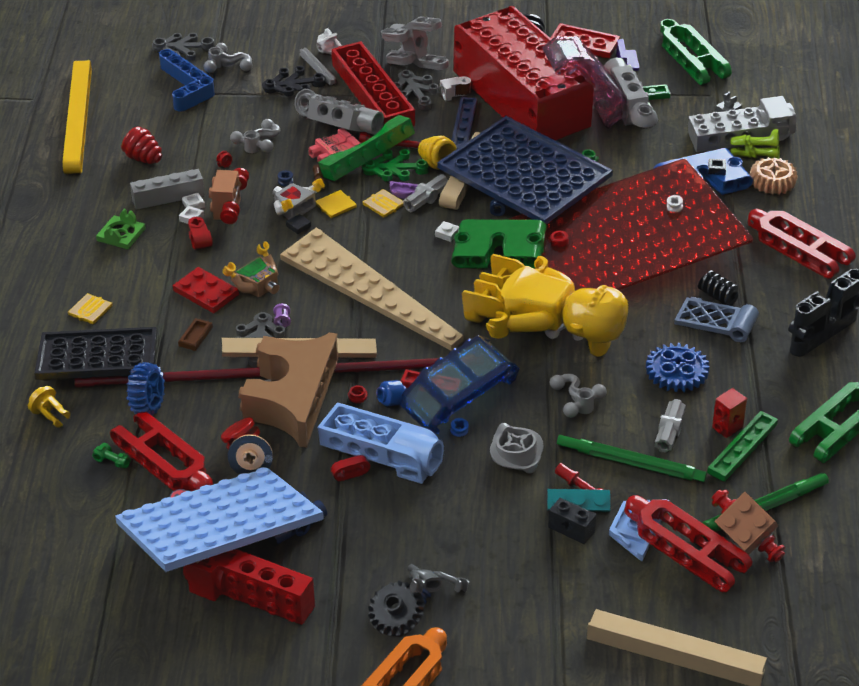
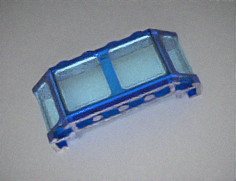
[400,335,520,435]

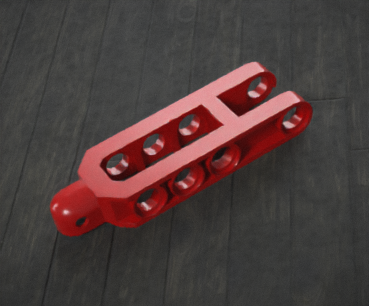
[748,209,856,279]
[110,412,213,491]
[624,495,752,592]

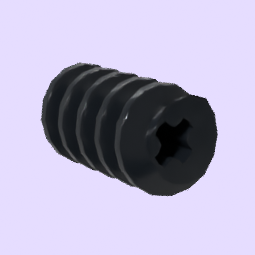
[697,270,738,306]

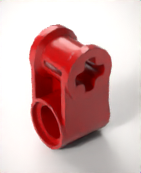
[188,217,213,250]

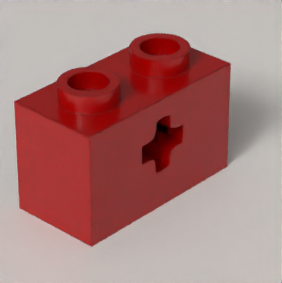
[712,388,747,438]

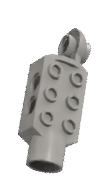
[603,57,658,128]
[295,89,384,135]

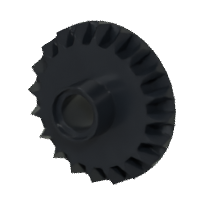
[368,580,424,636]

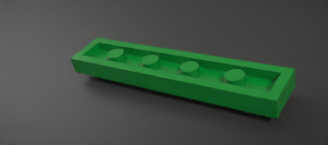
[707,411,778,482]

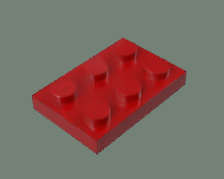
[173,267,239,313]

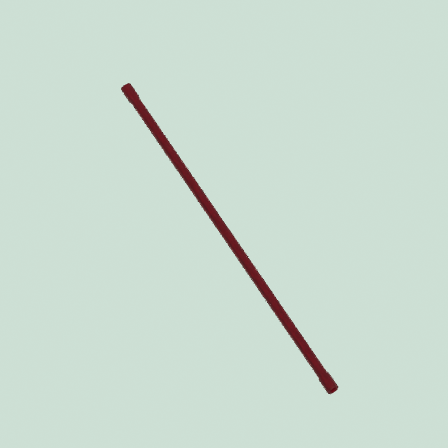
[75,355,484,388]

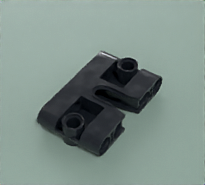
[788,269,859,357]

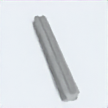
[300,48,336,85]

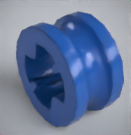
[450,418,469,437]

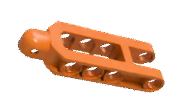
[362,627,447,686]

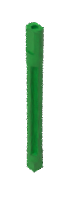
[557,435,707,482]
[702,473,829,537]

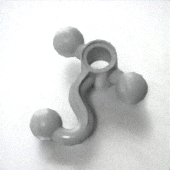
[203,43,253,73]
[230,119,281,153]
[550,374,607,418]

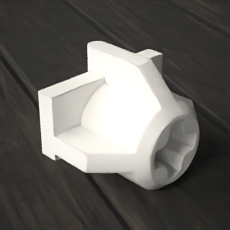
[316,28,342,55]

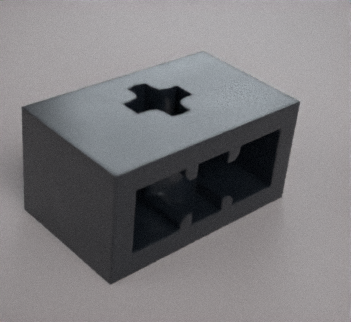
[548,498,596,545]

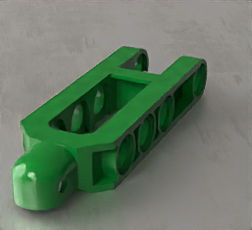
[660,19,732,85]
[789,382,859,463]

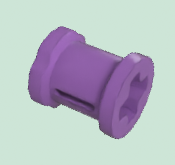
[273,303,291,328]

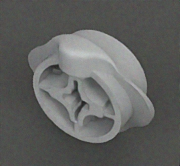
[490,423,544,473]

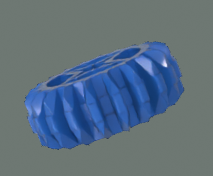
[126,362,165,415]

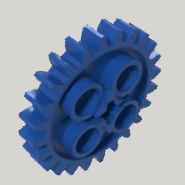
[646,343,710,392]

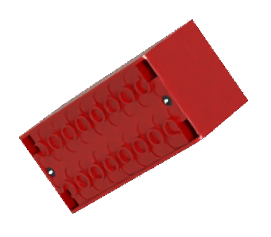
[453,6,594,140]

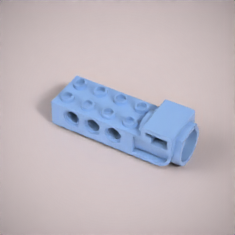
[317,402,444,484]

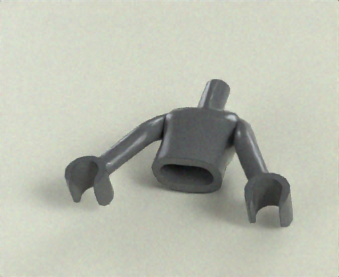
[407,564,469,593]

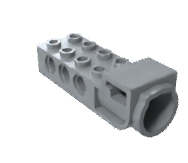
[688,96,796,152]

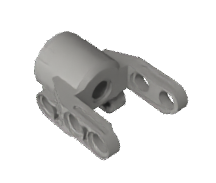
[381,16,449,70]

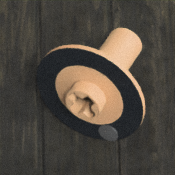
[228,435,273,475]

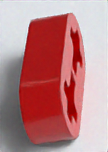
[331,455,370,481]

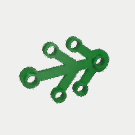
[361,149,429,181]

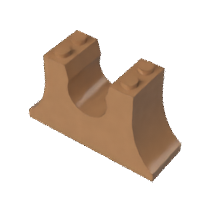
[239,332,338,448]

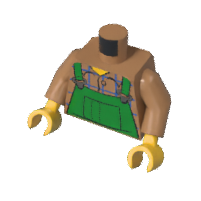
[223,241,280,297]

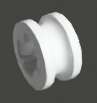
[667,195,683,212]

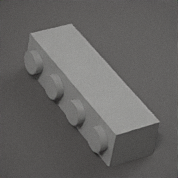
[130,169,205,210]

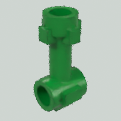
[92,443,131,468]

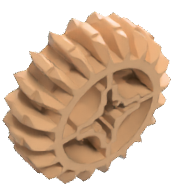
[750,157,798,195]

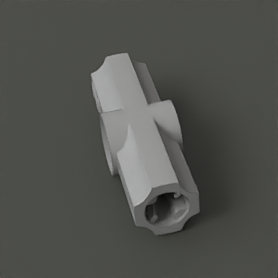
[403,174,448,213]
[655,399,686,453]

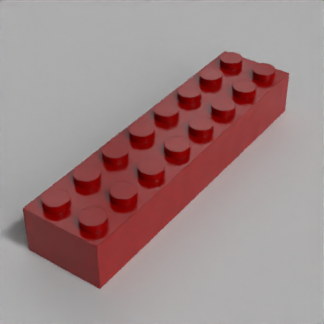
[331,41,415,127]

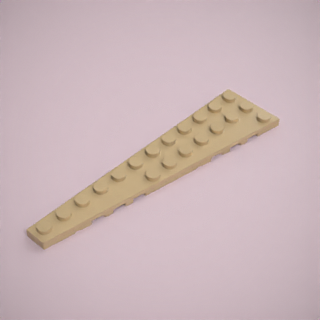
[280,227,463,351]

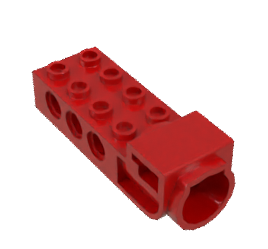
[183,549,315,625]

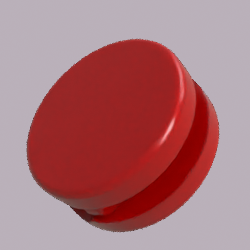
[221,417,260,450]

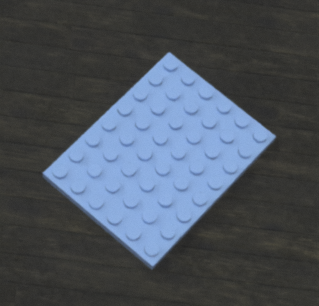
[115,467,324,572]

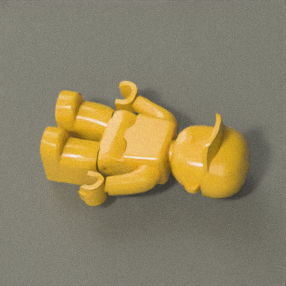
[462,254,628,357]

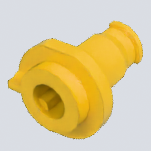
[28,386,70,427]

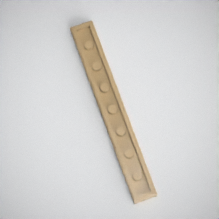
[222,338,377,358]

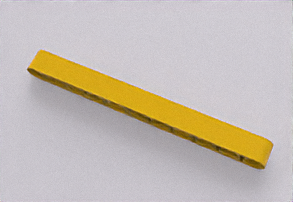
[63,60,92,174]

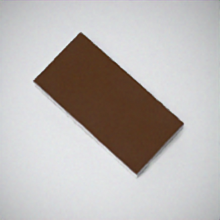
[178,318,213,351]

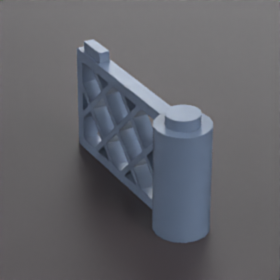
[675,297,759,342]

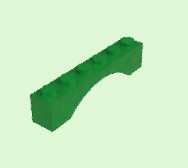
[318,115,415,181]

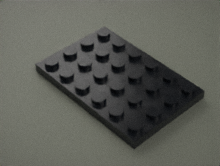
[34,327,157,381]

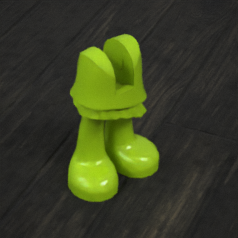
[730,129,780,159]

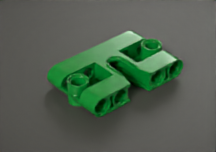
[451,219,547,268]

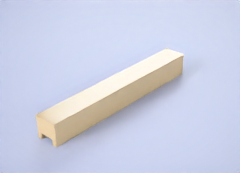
[587,609,767,686]

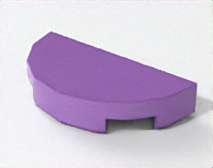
[390,181,418,199]

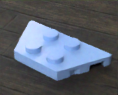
[609,499,669,561]

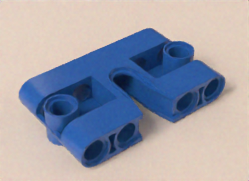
[653,148,753,204]

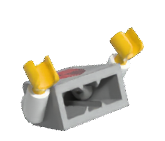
[272,178,325,220]

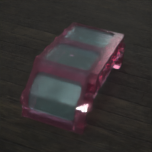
[542,36,626,129]

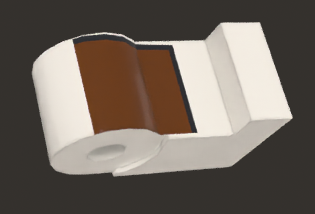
[439,76,471,101]

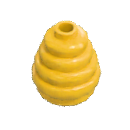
[418,136,457,170]

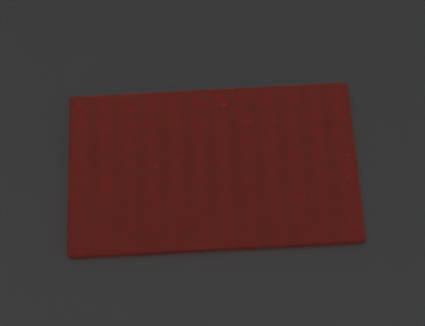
[507,158,753,291]

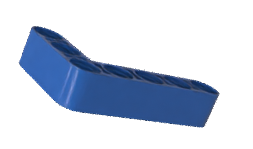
[159,49,215,111]

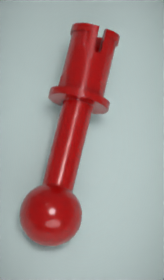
[555,463,604,490]

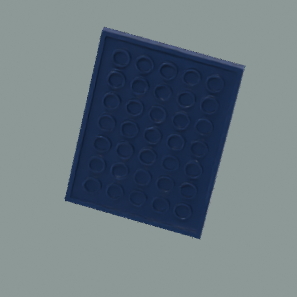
[437,116,613,224]

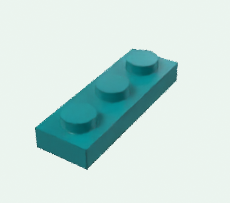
[547,489,610,512]

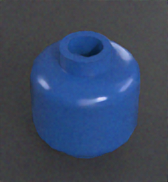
[376,380,407,407]

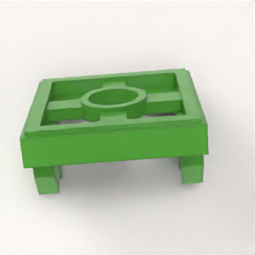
[96,209,146,249]

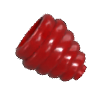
[121,126,162,164]

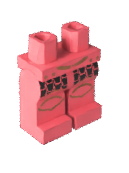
[309,128,361,162]

